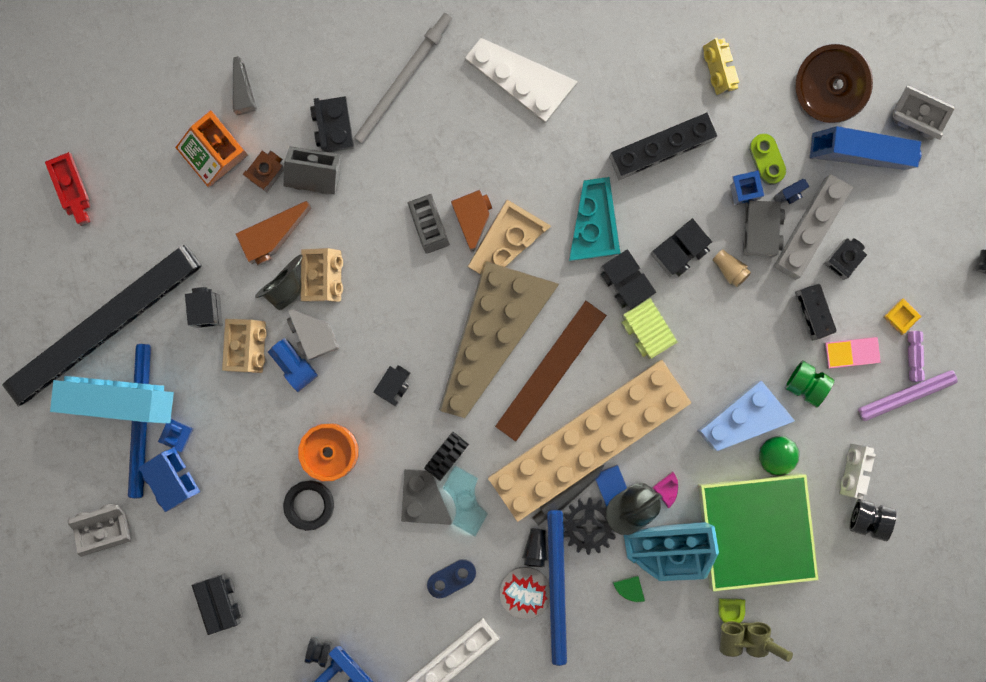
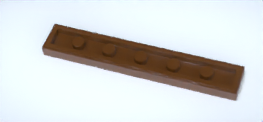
[495,301,607,442]

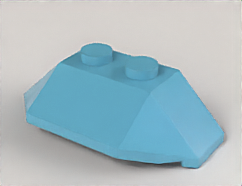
[624,522,719,581]

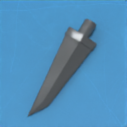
[532,464,605,526]

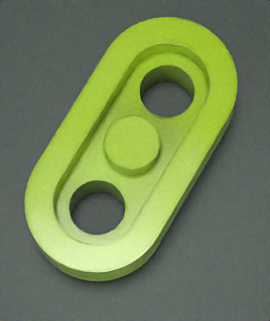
[749,134,786,185]

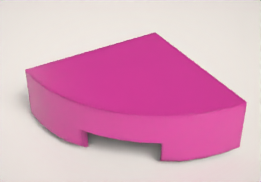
[652,471,678,508]

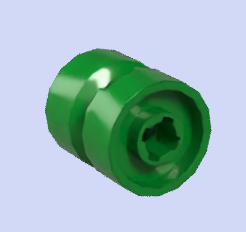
[785,360,835,408]

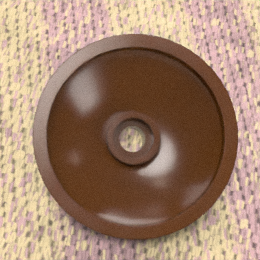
[796,44,873,123]

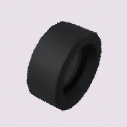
[283,480,334,531]

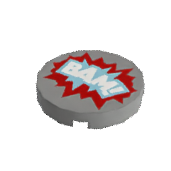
[500,567,550,619]

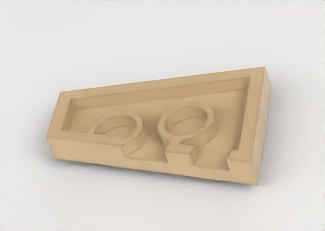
[467,200,551,274]

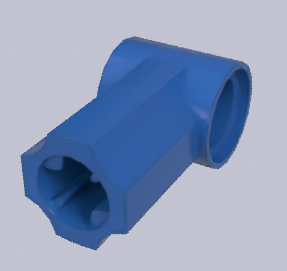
[268,338,318,392]

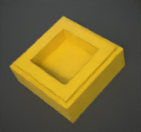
[883,298,922,335]

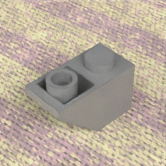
[287,309,339,360]

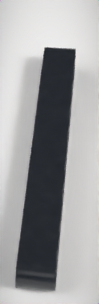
[2,245,202,407]

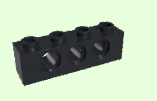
[609,112,717,180]

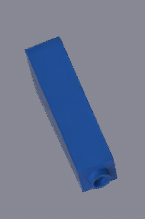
[810,126,922,170]

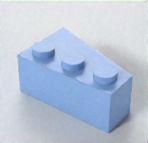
[697,381,795,451]

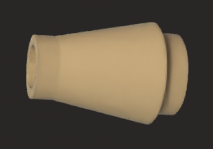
[713,249,751,287]

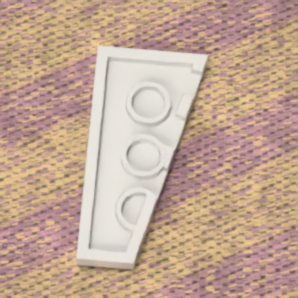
[465,38,578,123]

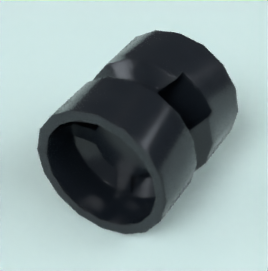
[849,499,897,542]

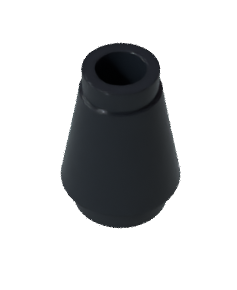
[522,528,548,567]

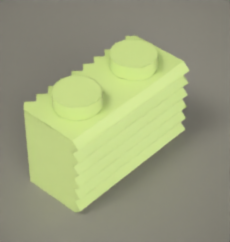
[621,298,678,359]

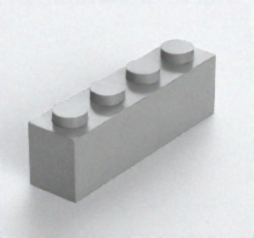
[773,174,853,280]

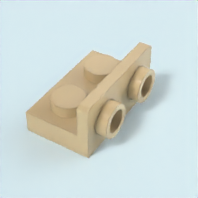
[301,248,343,302]
[222,319,267,373]

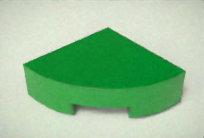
[613,575,645,602]

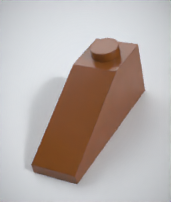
[236,201,312,266]

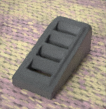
[233,56,257,115]
[407,194,450,254]

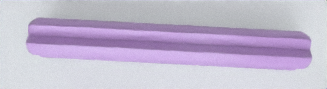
[858,371,958,421]

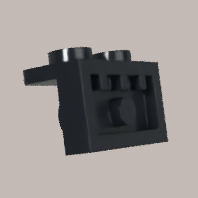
[310,96,354,152]
[795,284,837,341]

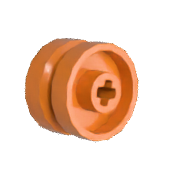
[298,424,359,481]

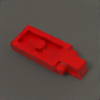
[45,152,91,226]

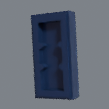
[774,179,810,205]

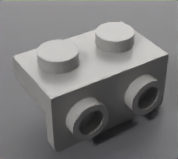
[892,85,955,140]
[68,504,131,557]

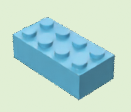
[50,376,174,423]

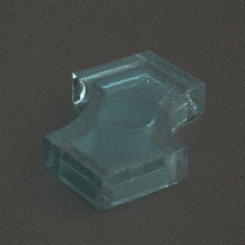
[443,465,488,536]

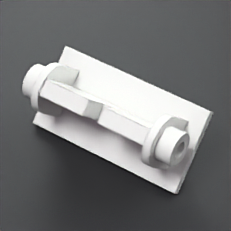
[840,444,876,499]

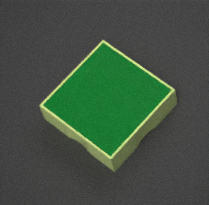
[698,473,819,591]

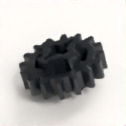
[563,497,616,555]

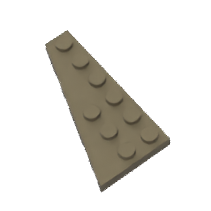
[439,261,559,418]

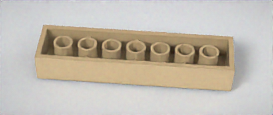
[488,360,691,522]

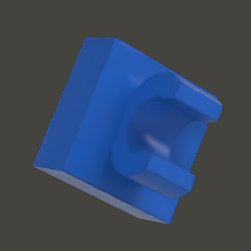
[158,419,194,452]

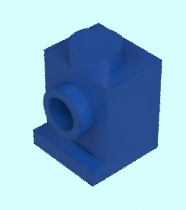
[730,171,764,206]

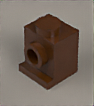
[243,150,284,193]

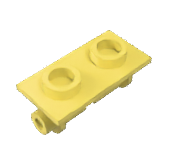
[703,38,740,95]

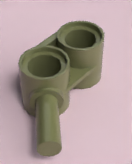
[719,621,793,662]

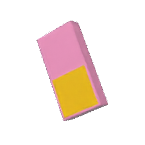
[824,337,881,369]

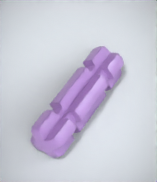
[908,331,925,382]

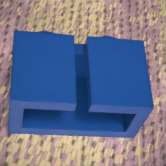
[138,447,200,512]

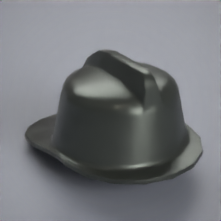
[255,254,303,310]
[606,483,662,535]

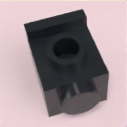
[823,238,867,280]
[373,365,411,407]

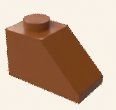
[451,190,493,252]

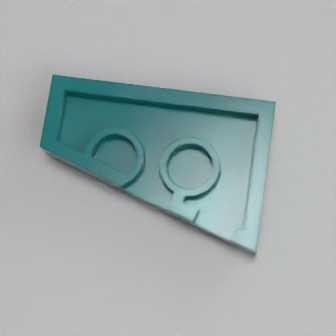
[569,177,621,262]

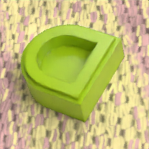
[718,598,746,623]

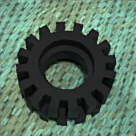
[424,432,469,481]

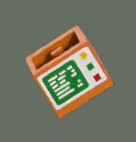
[175,110,248,188]

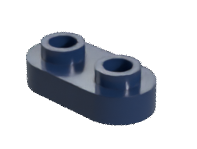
[427,559,476,599]

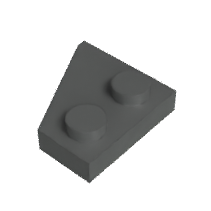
[401,469,452,525]

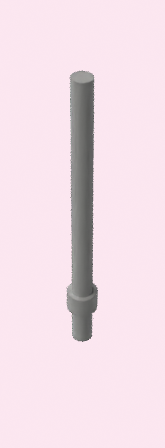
[354,12,452,143]

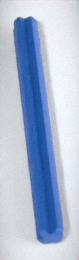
[128,344,151,499]
[547,510,567,666]

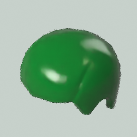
[759,436,800,476]

